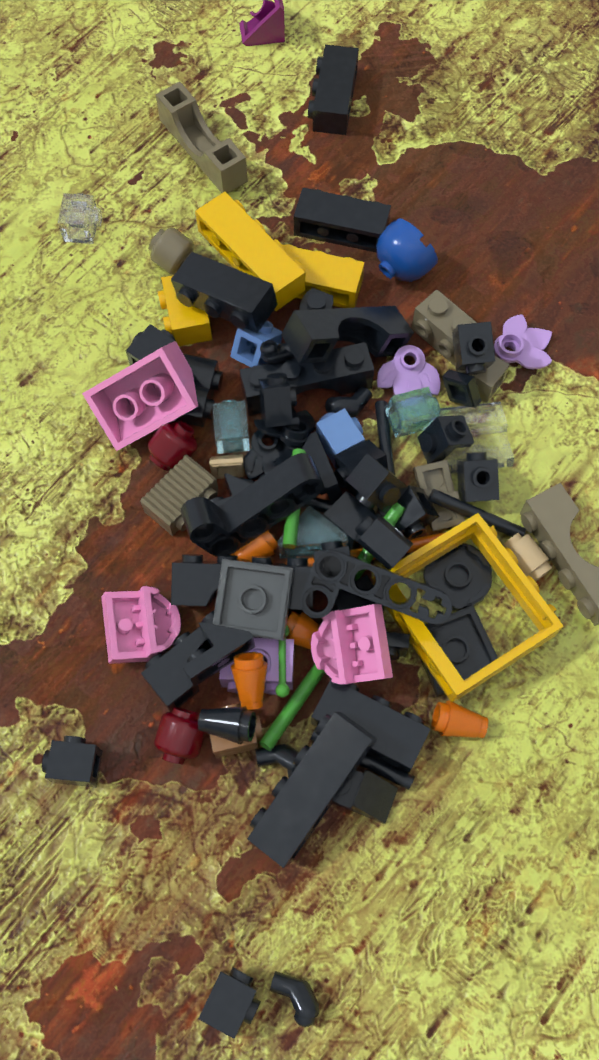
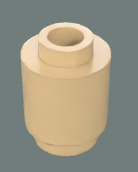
[503,533,552,582]

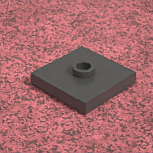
[213,559,295,641]

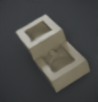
[413,460,465,531]

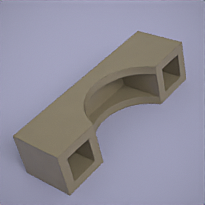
[155,82,248,193]
[520,483,599,626]

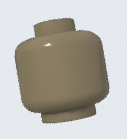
[148,228,194,274]

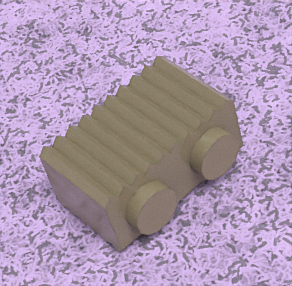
[140,455,219,536]

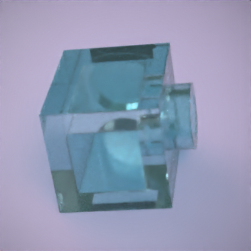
[385,387,440,438]
[212,400,250,454]

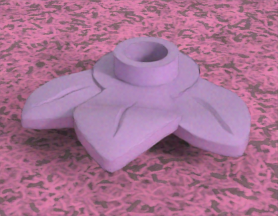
[494,314,552,369]
[377,345,441,408]

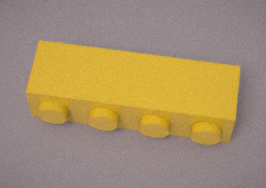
[195,191,306,311]
[282,244,364,308]

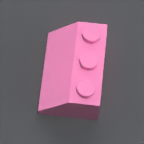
[82,341,198,451]

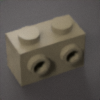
[411,290,477,367]

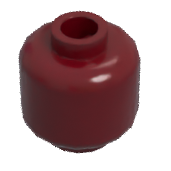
[148,421,197,471]
[154,707,206,765]

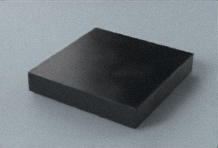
[418,605,498,697]

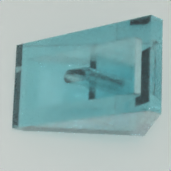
[278,506,348,558]

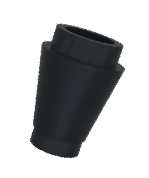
[198,706,256,744]

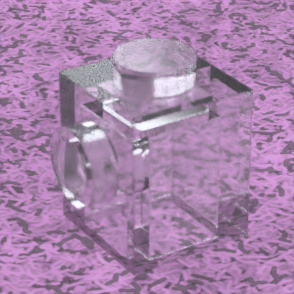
[58,193,102,244]

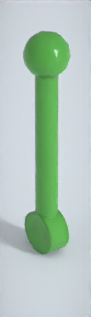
[275,625,290,698]

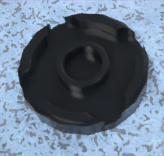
[423,543,492,611]

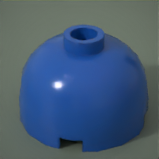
[376,218,438,282]

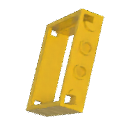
[372,513,564,702]

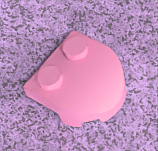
[101,586,181,664]
[311,604,393,684]

